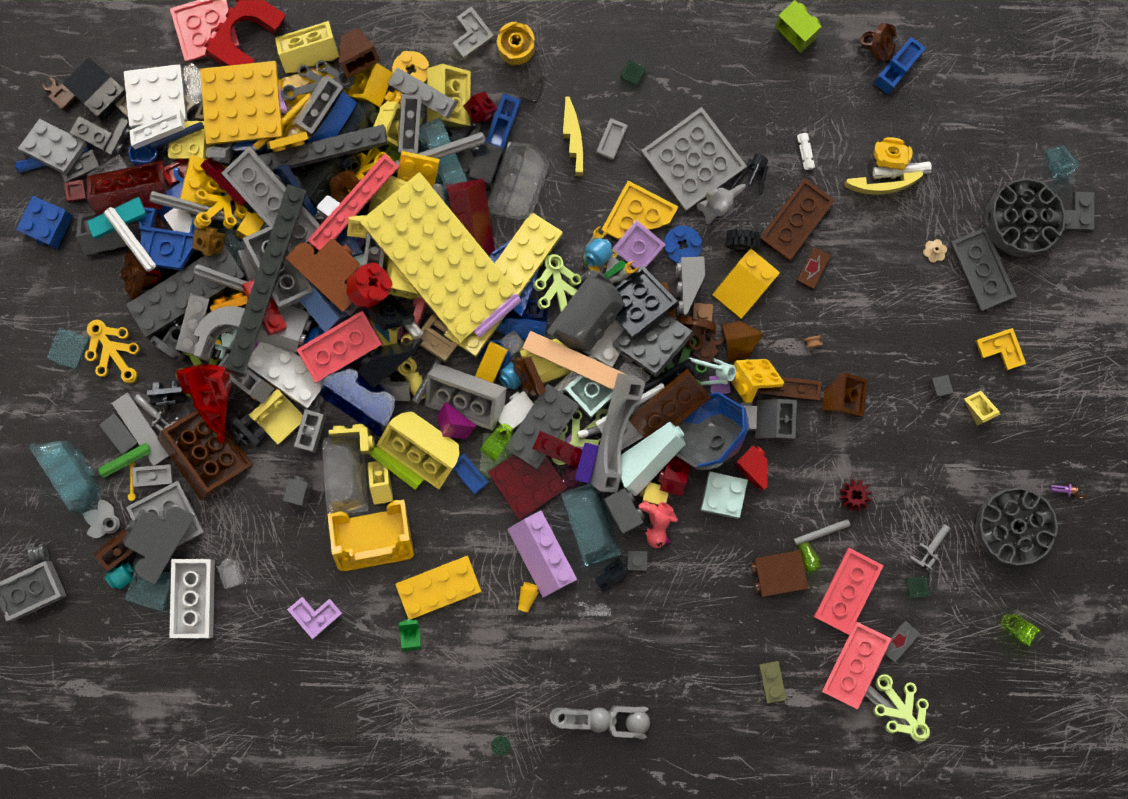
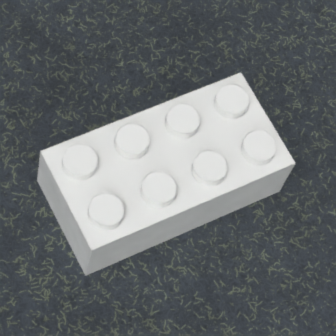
[169,559,215,638]

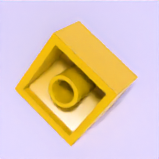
[343,63,393,107]

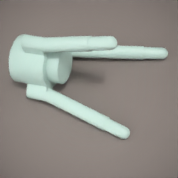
[690,358,736,386]

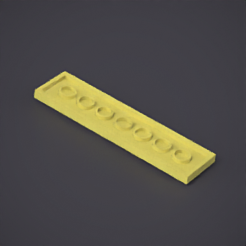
[444,212,563,357]

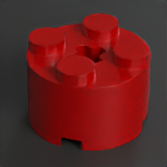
[346,263,393,308]

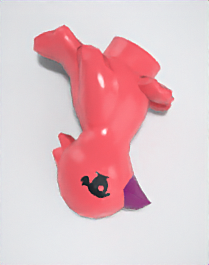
[639,500,678,548]

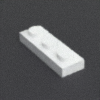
[129,110,185,149]

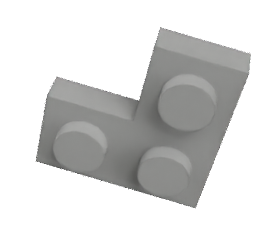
[453,6,494,59]

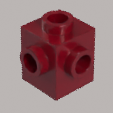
[463,91,497,124]

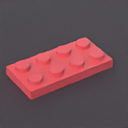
[296,310,383,383]
[814,548,884,635]
[822,622,892,710]

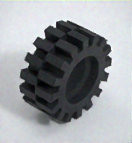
[725,229,761,251]

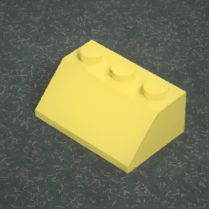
[275,21,340,74]
[427,64,471,127]

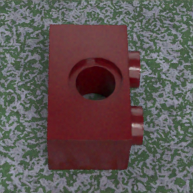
[658,456,690,496]

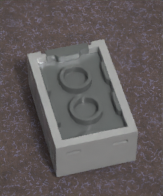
[0,561,67,621]

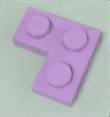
[287,597,343,639]

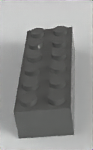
[126,244,247,339]

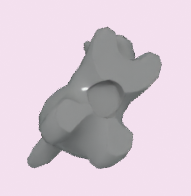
[697,184,746,224]

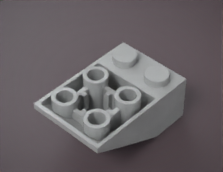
[676,256,705,316]

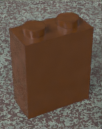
[751,550,808,597]

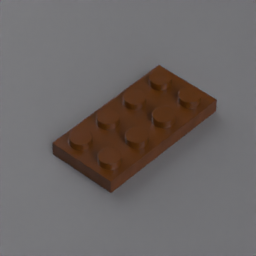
[760,178,835,261]
[629,369,711,439]

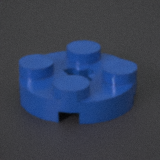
[664,225,702,264]

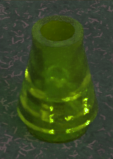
[798,542,821,572]

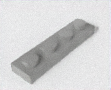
[388,68,458,119]

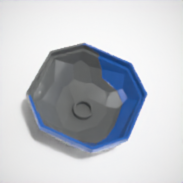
[675,392,749,470]

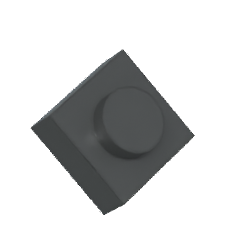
[628,551,647,571]

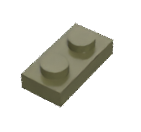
[759,661,787,703]

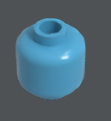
[584,238,613,267]
[499,361,522,389]

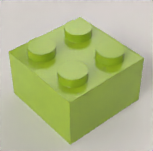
[775,0,822,53]

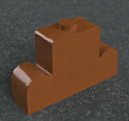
[286,239,360,312]

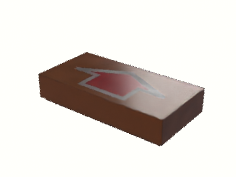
[797,247,831,290]

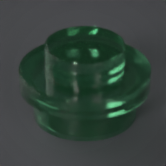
[491,736,511,756]

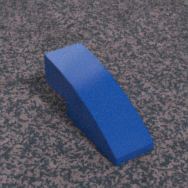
[874,37,926,95]
[486,94,522,151]

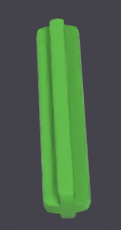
[98,443,151,478]

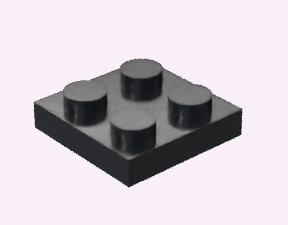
[361,294,415,330]

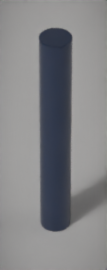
[150,122,204,150]

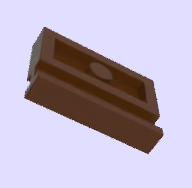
[512,357,546,395]

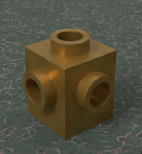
[192,227,225,256]

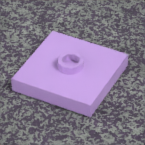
[612,220,666,268]

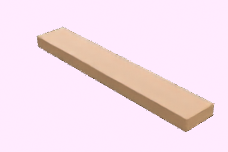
[522,331,625,390]

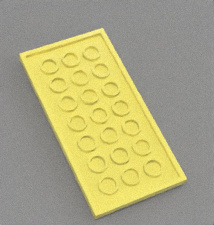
[359,172,518,342]

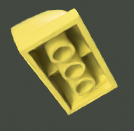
[376,411,459,489]

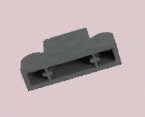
[122,505,195,584]

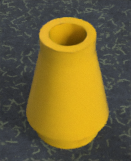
[517,582,539,612]

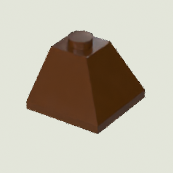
[822,372,868,417]

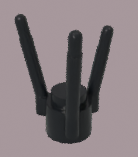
[444,124,476,154]
[729,154,769,195]

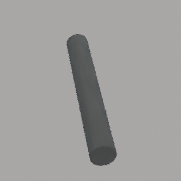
[411,357,442,405]

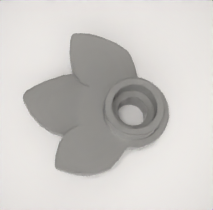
[83,500,120,538]

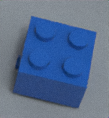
[16,196,73,249]

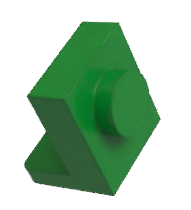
[399,619,421,652]

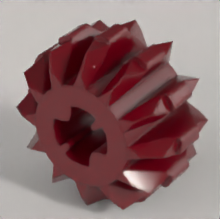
[839,479,872,512]

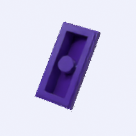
[575,443,599,483]

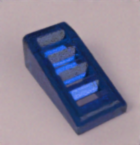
[506,299,548,321]

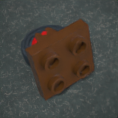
[121,249,168,300]

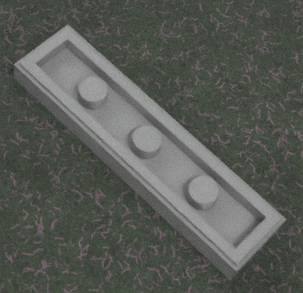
[112,392,170,466]

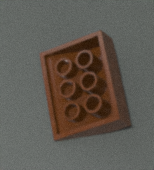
[157,410,253,501]

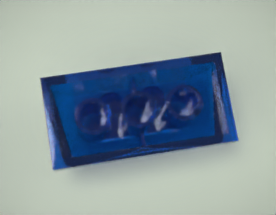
[320,366,395,437]

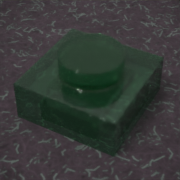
[620,60,646,86]
[906,576,929,598]

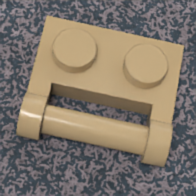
[414,314,458,362]

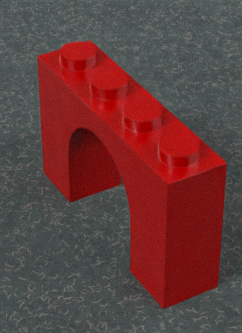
[204,0,286,66]

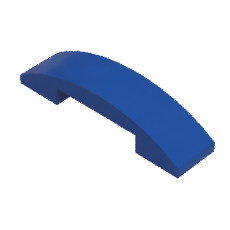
[304,91,357,144]

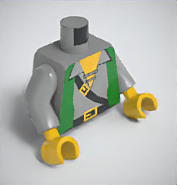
[580,226,639,284]

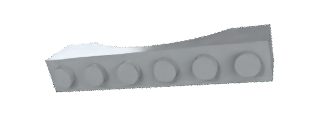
[590,373,645,493]

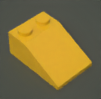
[712,248,780,319]

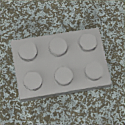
[18,119,87,175]

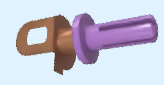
[1051,484,1088,499]

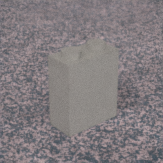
[257,306,312,352]

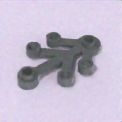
[282,60,355,109]

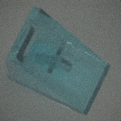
[1045,145,1079,178]

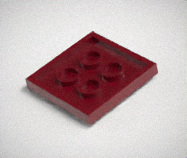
[487,455,568,520]

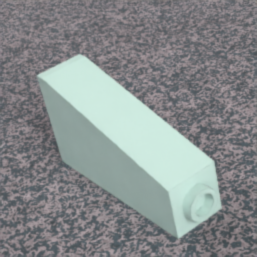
[621,422,685,496]

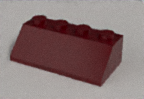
[446,178,495,255]

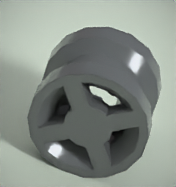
[27,543,49,566]

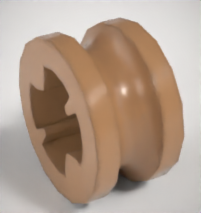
[804,335,823,349]

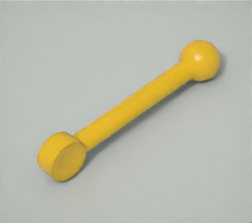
[128,462,136,501]

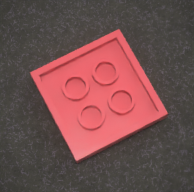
[170,0,240,63]

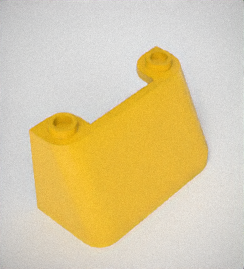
[328,500,414,571]

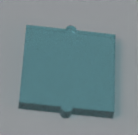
[46,327,89,369]

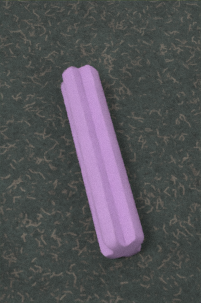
[474,293,521,337]

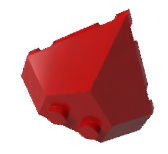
[175,364,232,444]

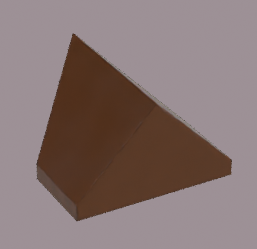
[721,321,764,362]

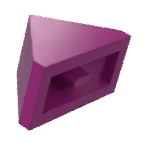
[437,402,476,439]

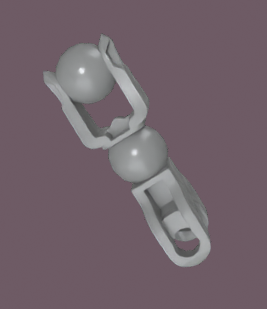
[549,706,650,739]

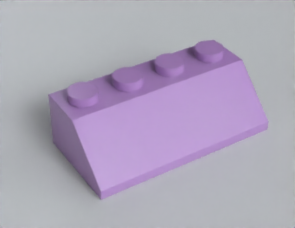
[507,511,577,597]

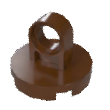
[860,23,897,61]
[679,316,716,350]

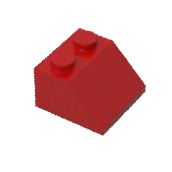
[734,445,767,492]

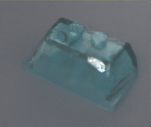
[28,440,100,513]
[560,483,621,566]

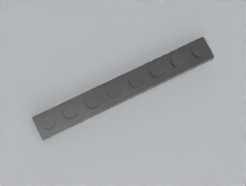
[259,124,388,173]

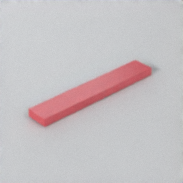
[307,154,399,251]

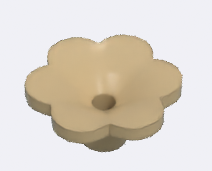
[923,239,947,263]

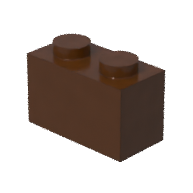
[93,529,133,572]

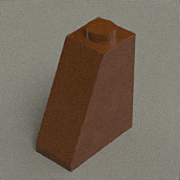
[339,27,380,78]

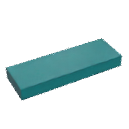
[87,197,147,240]

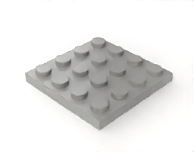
[641,107,747,212]

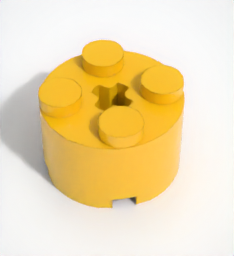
[497,22,535,66]

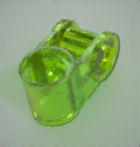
[479,423,513,461]
[1001,614,1041,647]

